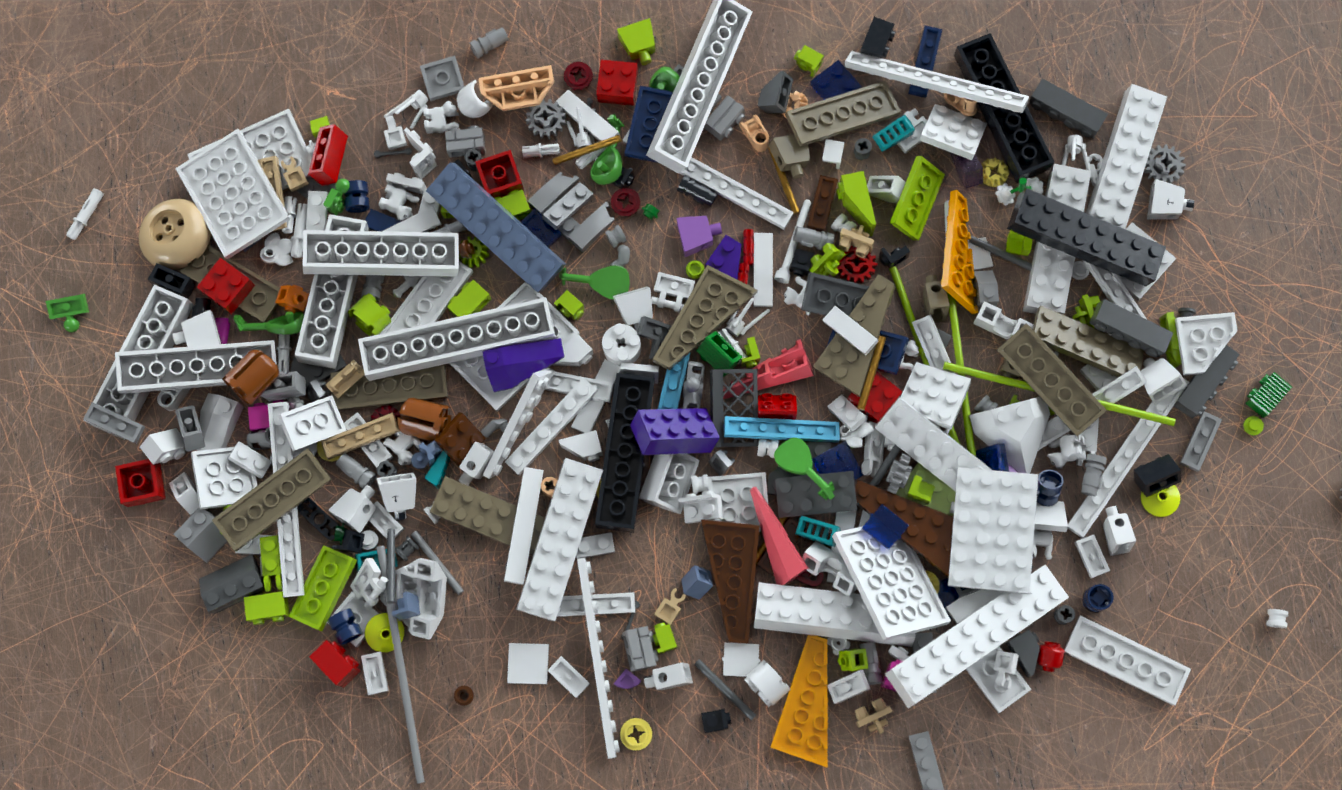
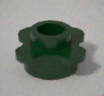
[334,522,348,545]

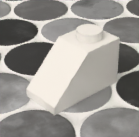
[867,176,906,203]
[553,333,594,366]
[559,430,603,462]
[169,472,200,515]

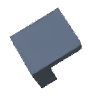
[681,565,713,599]
[391,592,420,620]

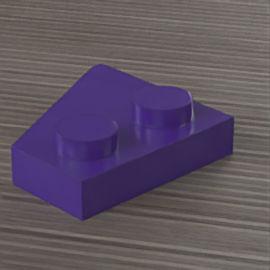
[705,235,742,279]

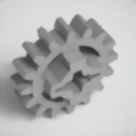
[526,99,566,139]
[1144,144,1186,184]
[886,453,912,494]

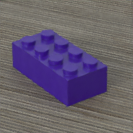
[630,408,720,455]

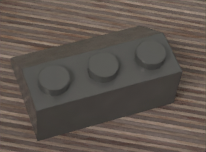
[199,554,265,614]

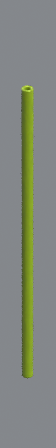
[889,266,960,444]
[947,293,976,456]
[943,362,1176,426]

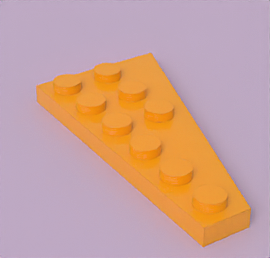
[941,190,978,314]
[770,635,828,768]

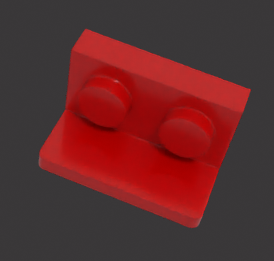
[758,393,797,420]

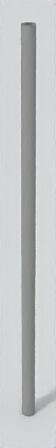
[377,546,425,784]

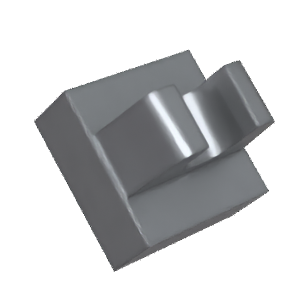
[306,380,331,402]
[708,449,735,476]

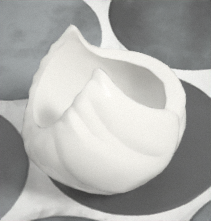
[457,80,493,118]

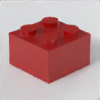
[596,60,638,106]
[475,150,524,198]
[197,258,255,315]
[848,371,903,423]
[115,459,166,507]
[309,640,361,688]

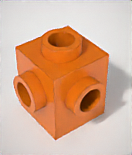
[275,285,309,314]

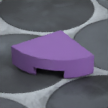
[614,669,642,689]

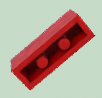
[308,124,348,186]

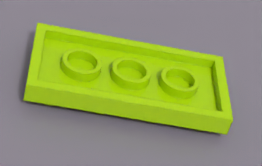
[890,156,945,241]
[288,545,357,632]

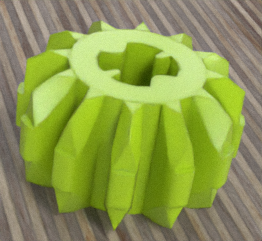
[459,236,489,268]

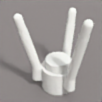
[384,90,428,129]
[566,107,596,149]
[1061,135,1093,179]
[726,298,770,337]

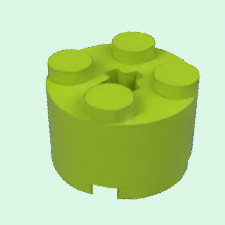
[347,293,391,336]

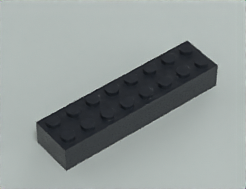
[954,33,1054,184]
[1007,188,1166,286]
[595,373,655,533]

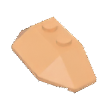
[478,65,554,111]

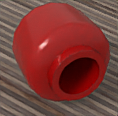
[1037,641,1064,672]

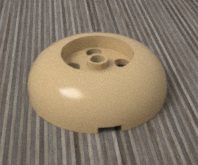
[139,199,211,270]

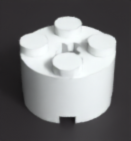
[602,323,641,366]
[744,660,791,707]

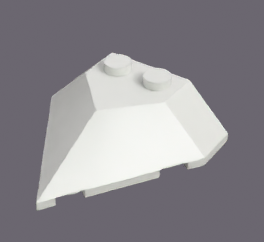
[969,397,1050,474]
[371,558,447,639]

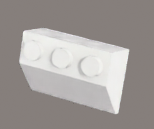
[639,454,700,514]

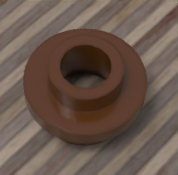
[459,240,474,259]
[454,686,474,706]

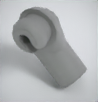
[610,244,630,267]
[481,418,508,438]

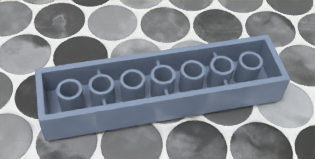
[426,162,566,293]

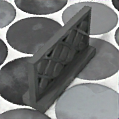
[710,369,758,447]

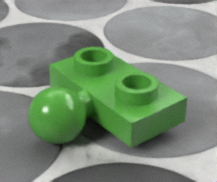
[323,179,350,215]
[46,294,89,332]

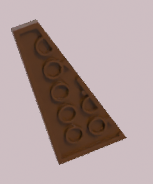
[855,480,954,578]
[701,519,760,644]

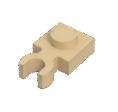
[281,156,309,192]
[654,588,686,626]

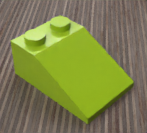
[836,171,876,237]

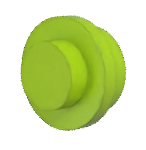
[686,260,705,279]
[1243,416,1264,436]

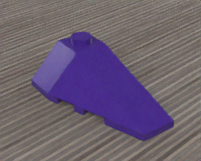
[482,338,565,393]

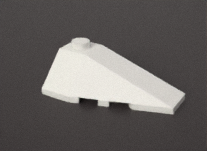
[197,393,244,451]

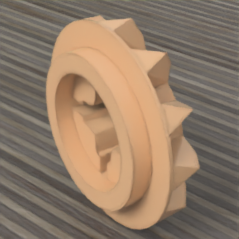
[782,91,808,119]

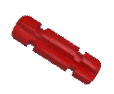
[743,229,754,266]
[738,263,750,284]

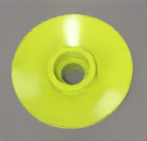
[1141,485,1180,517]
[365,613,404,652]

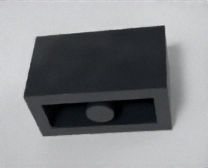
[860,17,896,58]
[148,263,196,299]
[1134,454,1181,497]

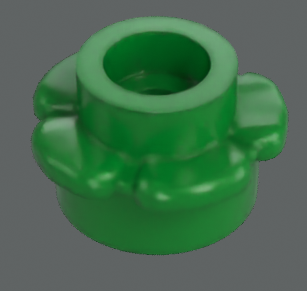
[642,203,660,220]

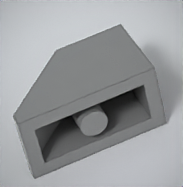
[974,270,999,309]

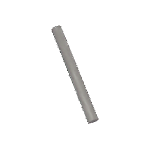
[411,530,464,595]

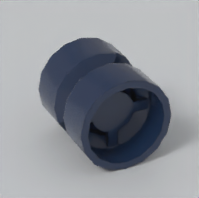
[344,180,370,213]
[1036,470,1064,506]
[1082,584,1114,613]
[327,608,363,645]

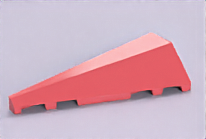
[723,339,814,399]
[750,486,808,585]

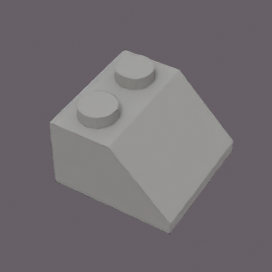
[174,507,227,563]

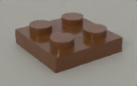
[435,412,486,466]

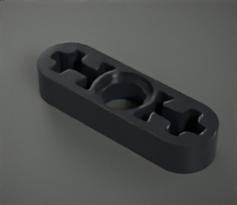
[297,498,339,541]

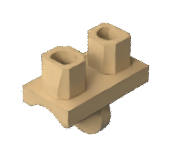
[839,225,874,259]
[854,698,892,734]

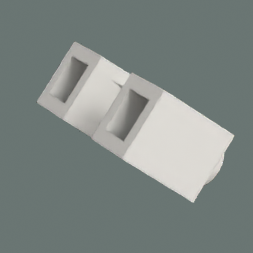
[973,301,1034,340]
[802,541,857,597]

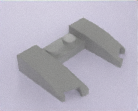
[528,172,615,253]

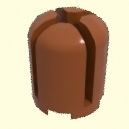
[222,349,280,405]
[397,398,452,441]

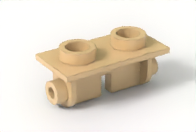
[325,360,365,399]

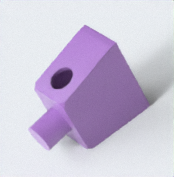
[676,216,722,257]

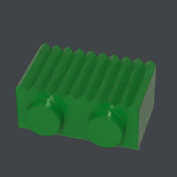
[696,331,742,377]
[1245,372,1292,418]

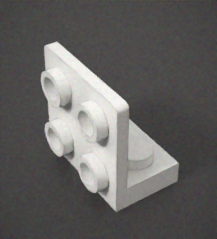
[404,127,437,179]

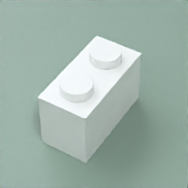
[140,428,186,465]

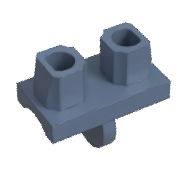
[411,440,441,469]

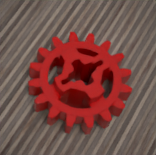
[837,246,877,284]

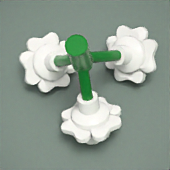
[995,177,1044,206]

